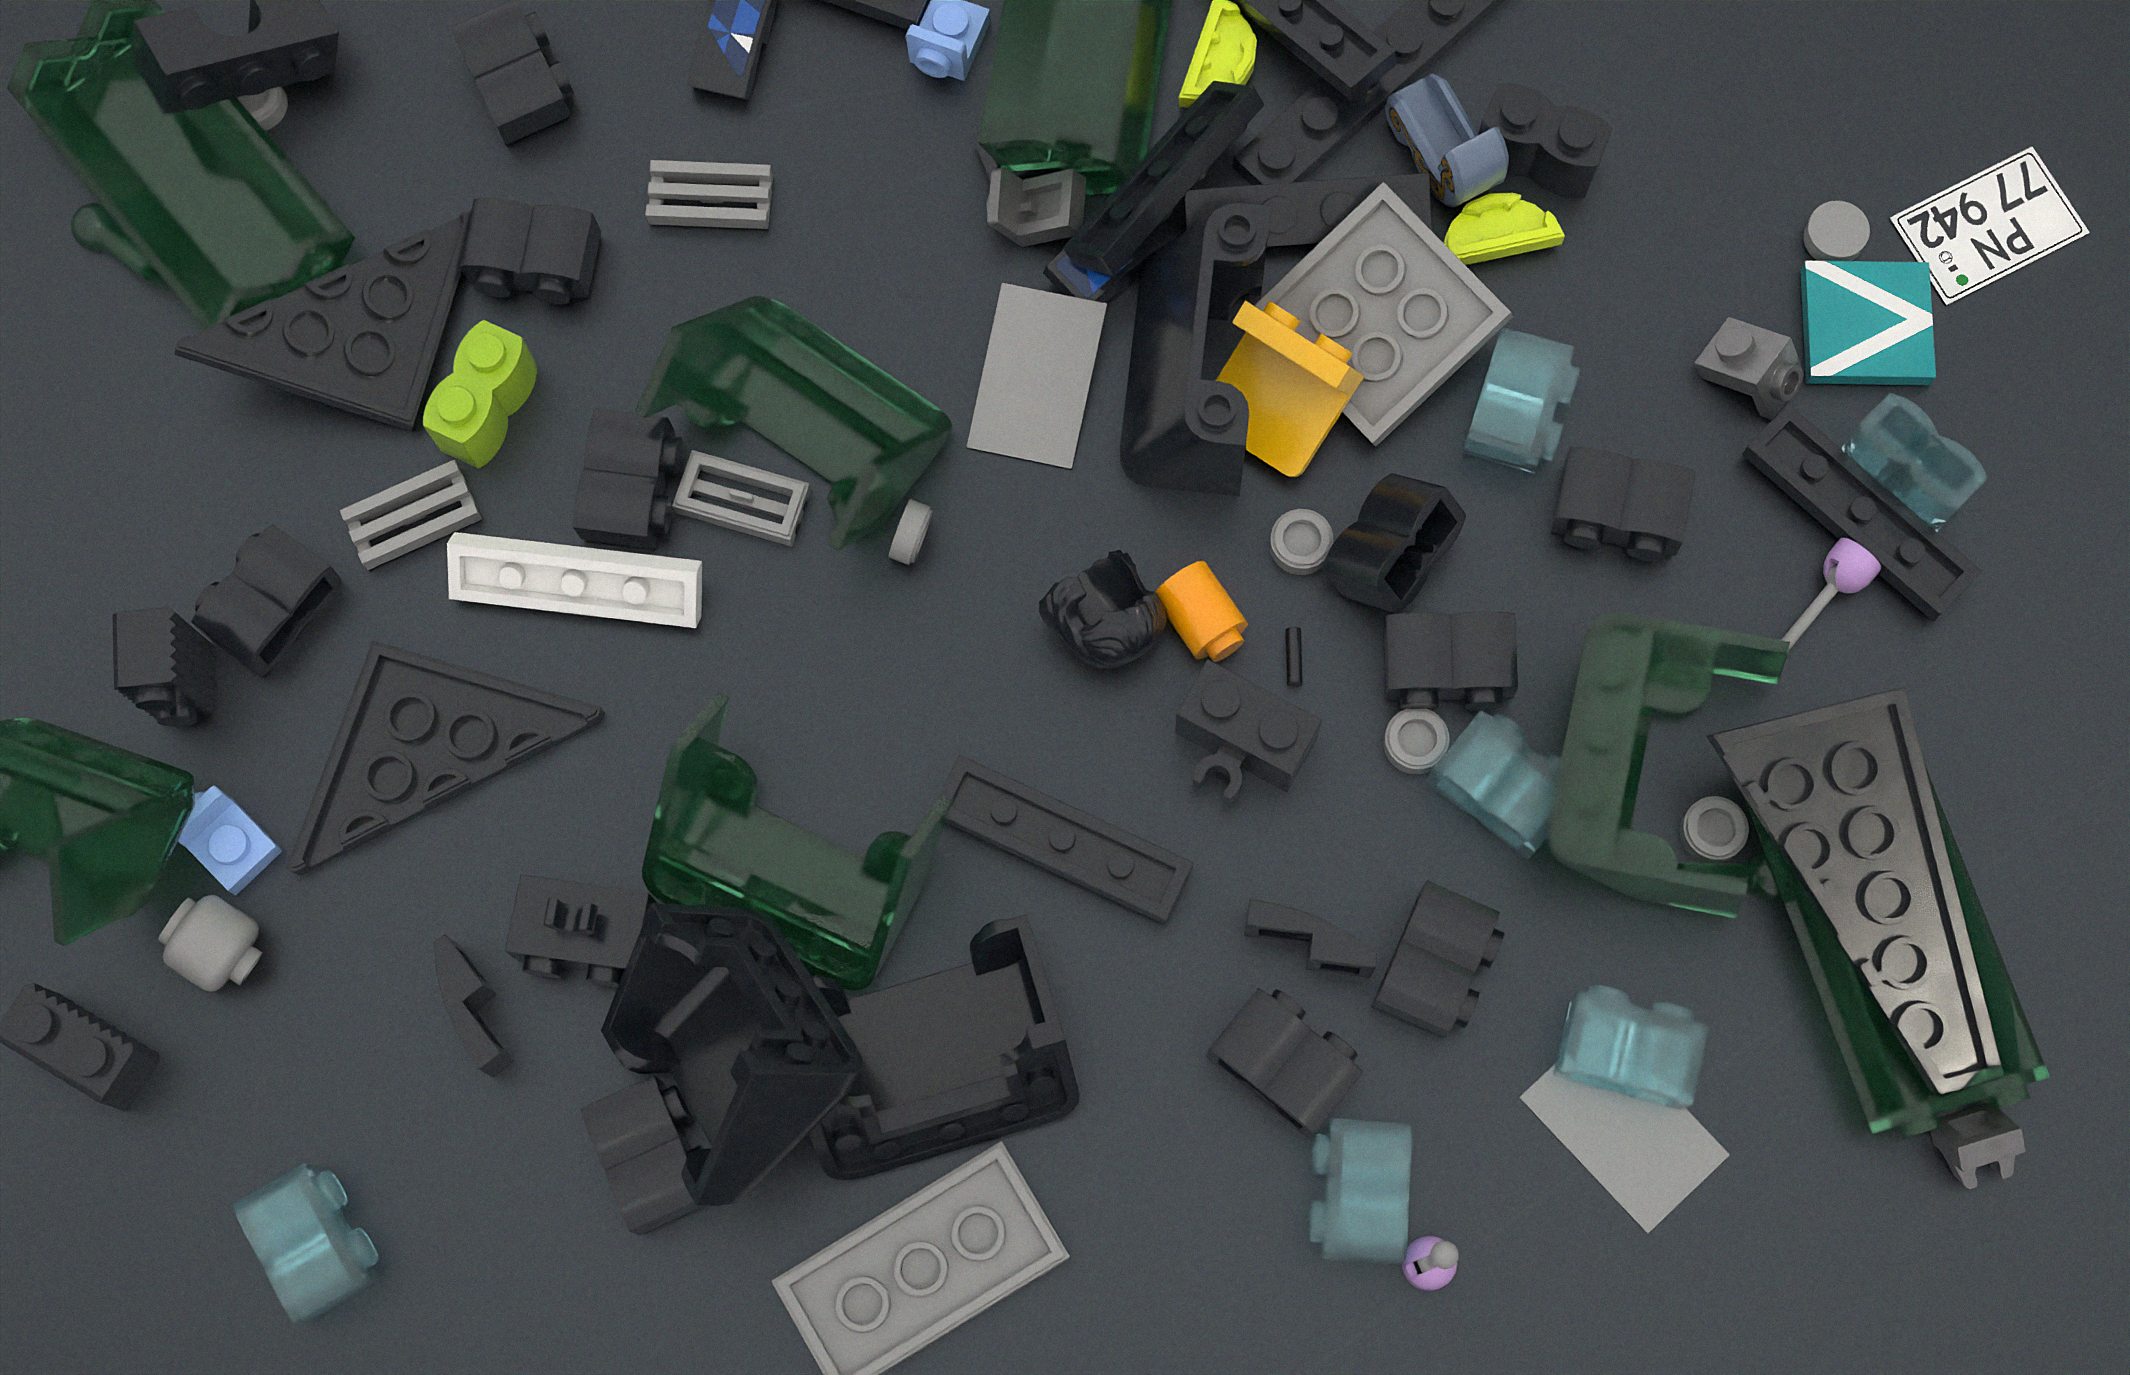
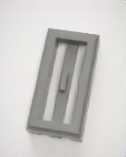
[645,160,773,229]
[672,450,812,547]
[339,459,482,570]

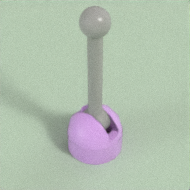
[1760,538,1881,672]
[1402,1235,1459,1291]

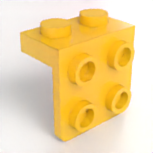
[1215,301,1365,477]

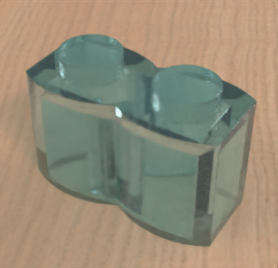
[1462,326,1581,474]
[1841,393,1987,531]
[1427,711,1584,859]
[1553,985,1709,1110]
[1309,1118,1412,1265]
[233,1163,379,1323]

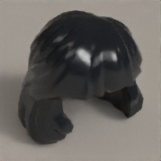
[1039,550,1167,669]

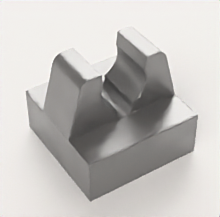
[1929,1102,2026,1189]

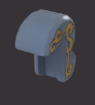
[1385,74,1509,208]

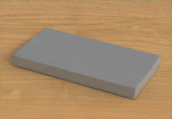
[771,1141,1070,1375]

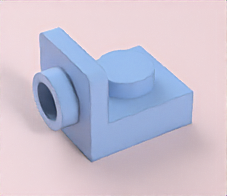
[906,0,991,81]
[166,786,283,896]

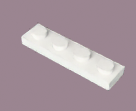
[447,532,702,628]

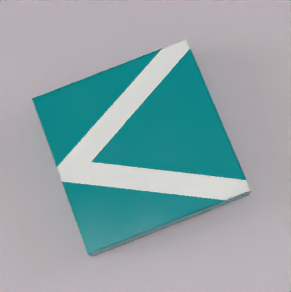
[1800,261,1936,385]

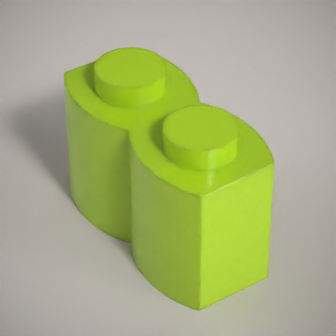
[423,320,537,469]

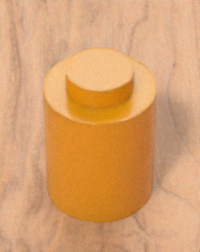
[1155,561,1248,662]

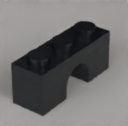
[133,0,339,116]

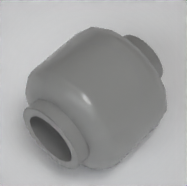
[158,895,263,992]

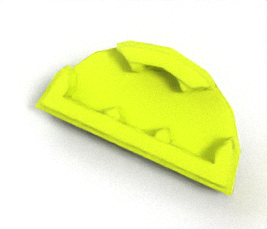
[1178,0,1257,108]
[1444,193,1565,265]

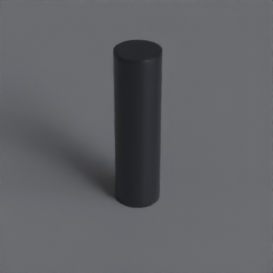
[1285,627,1303,686]

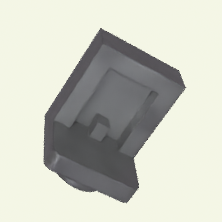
[986,167,1087,247]
[1694,317,1804,419]

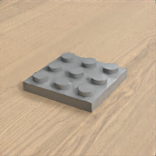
[1254,182,1513,447]

